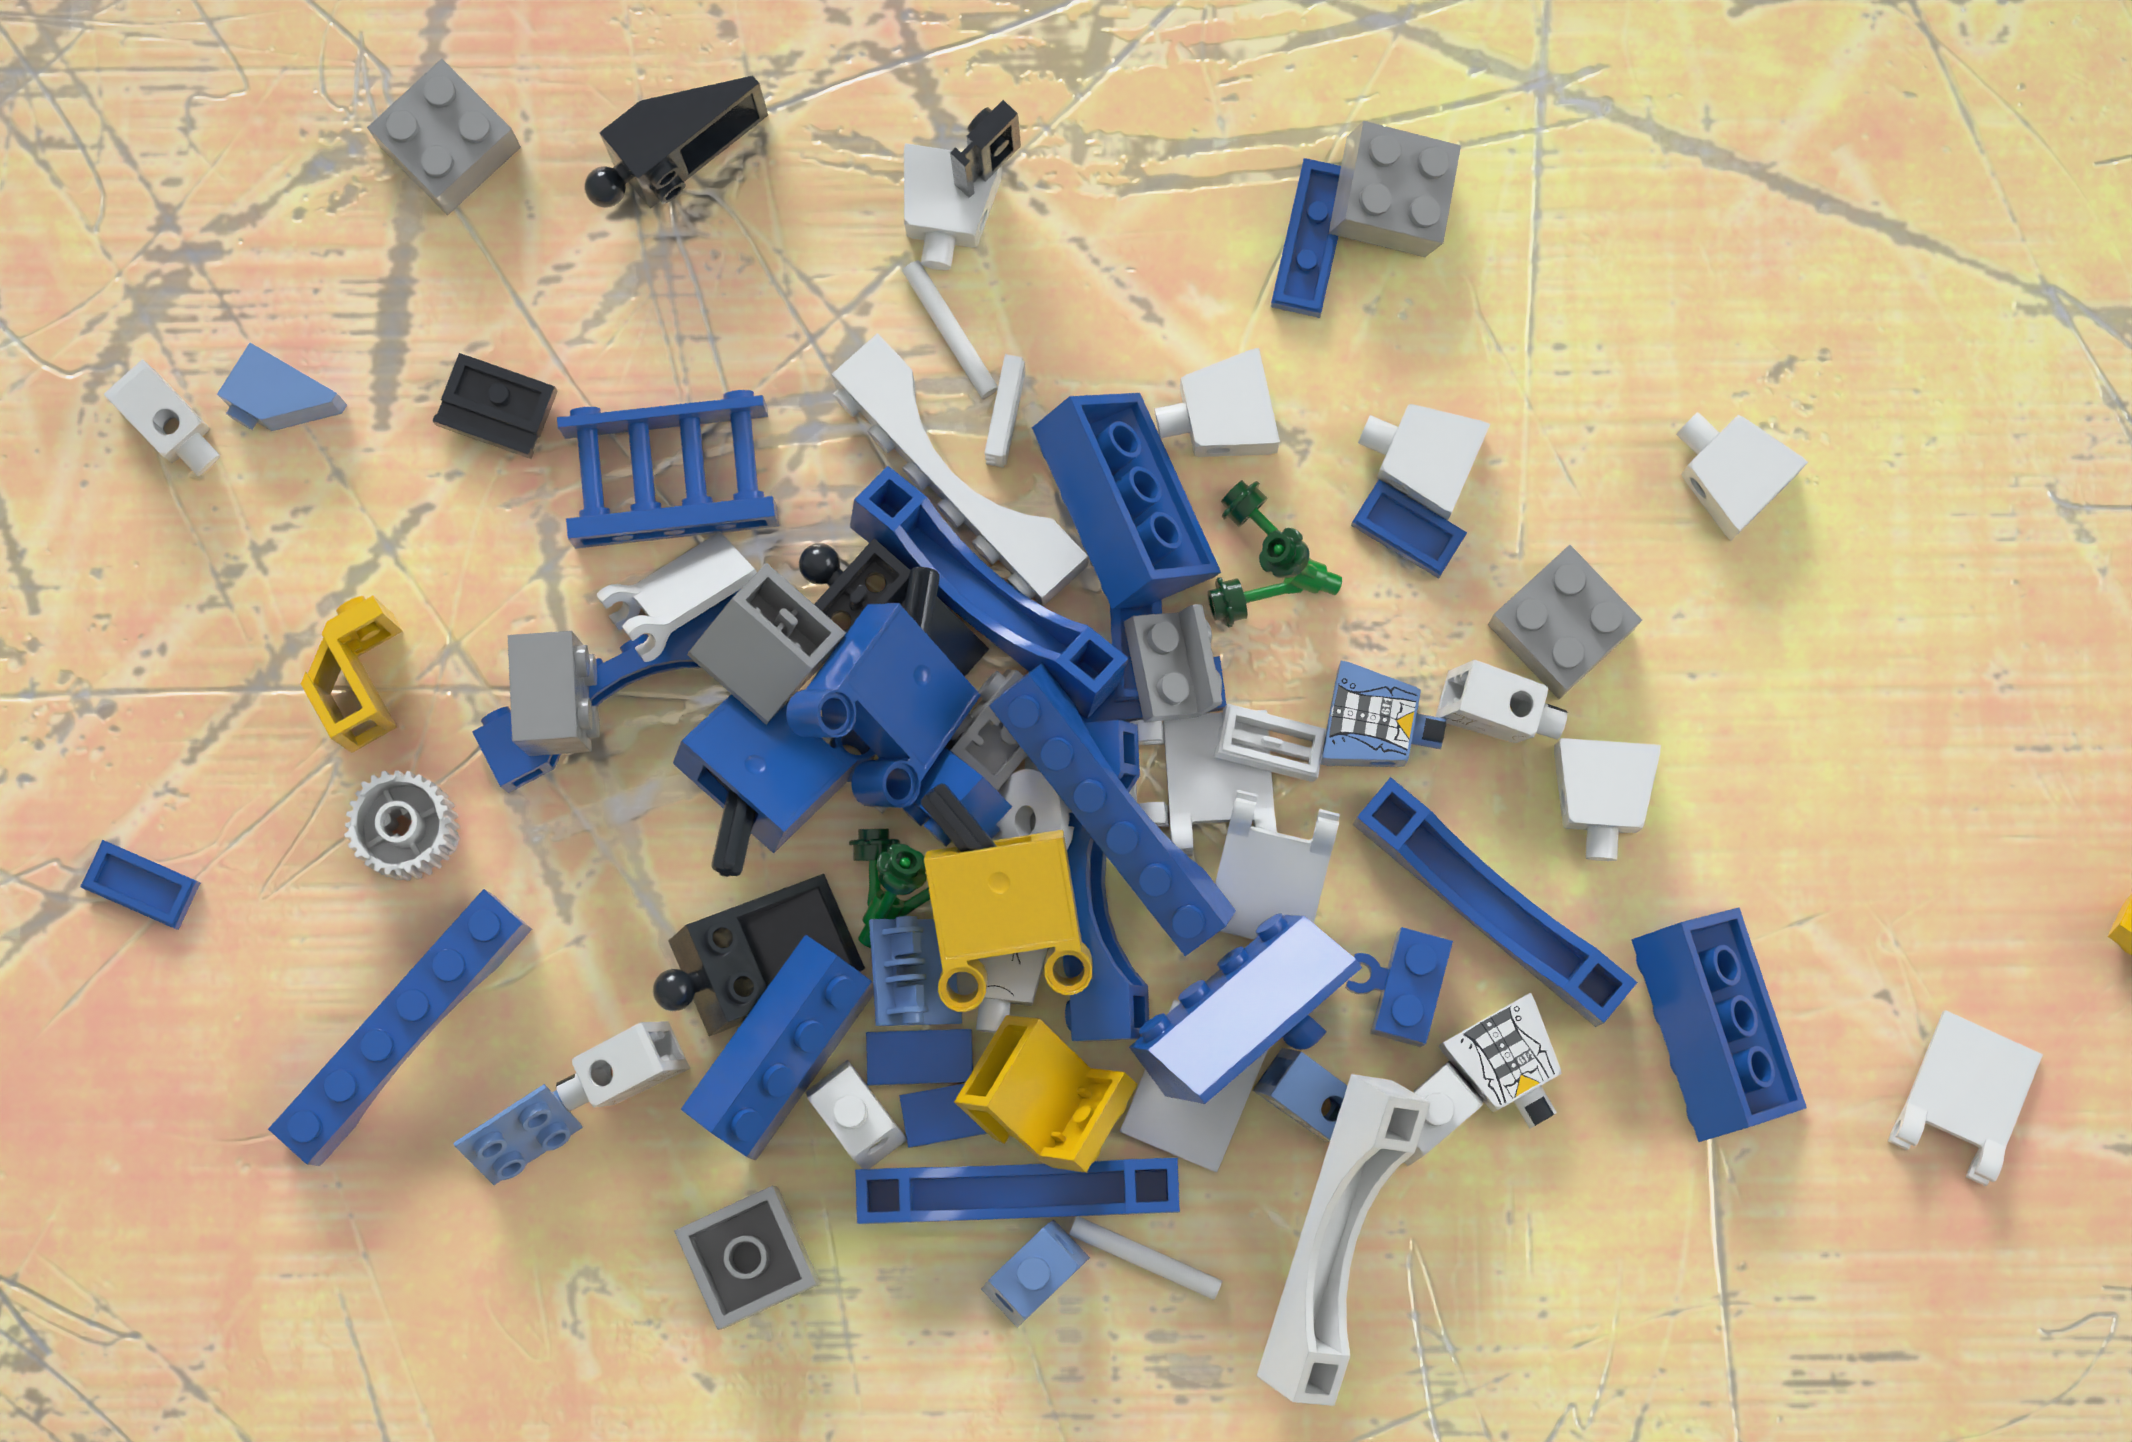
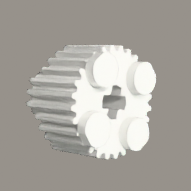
[344,770,460,881]

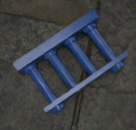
[557,390,779,549]

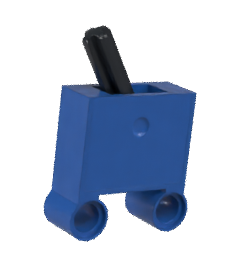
[786,567,981,808]
[673,694,876,877]

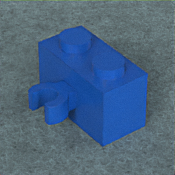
[901,747,1012,847]
[1345,927,1453,1047]

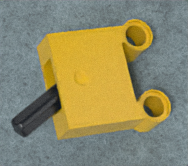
[921,783,1093,1012]

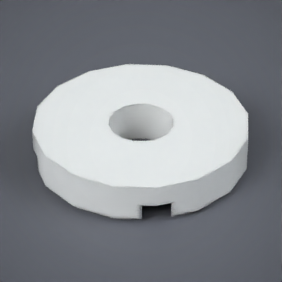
[992,769,1074,849]

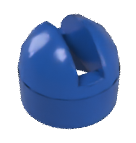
[1282,1015,1327,1050]

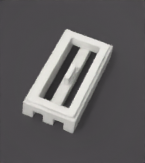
[984,354,1026,468]
[1214,704,1327,782]

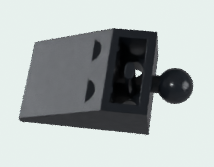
[584,75,769,209]
[799,539,989,677]
[653,874,865,1037]

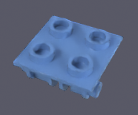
[869,916,962,1026]
[453,1084,583,1185]

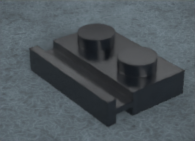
[950,100,1021,198]
[433,353,558,459]

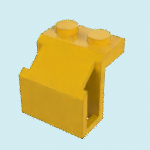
[300,596,403,753]
[954,1015,1137,1173]

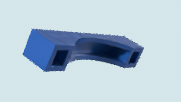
[850,466,1129,719]
[472,589,741,793]
[989,663,1236,956]
[1063,720,1149,1042]
[1353,777,1638,1027]
[268,889,532,1166]
[855,1158,1180,1224]

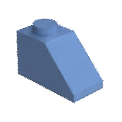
[217,343,347,431]

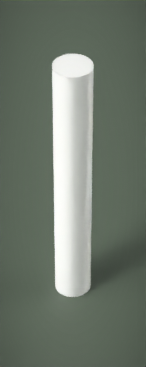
[902,260,998,399]
[1069,1216,1222,1300]

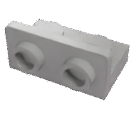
[1124,604,1222,722]
[945,669,1027,791]

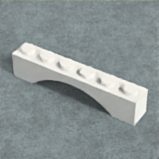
[832,333,1088,606]
[1257,1074,1431,1406]

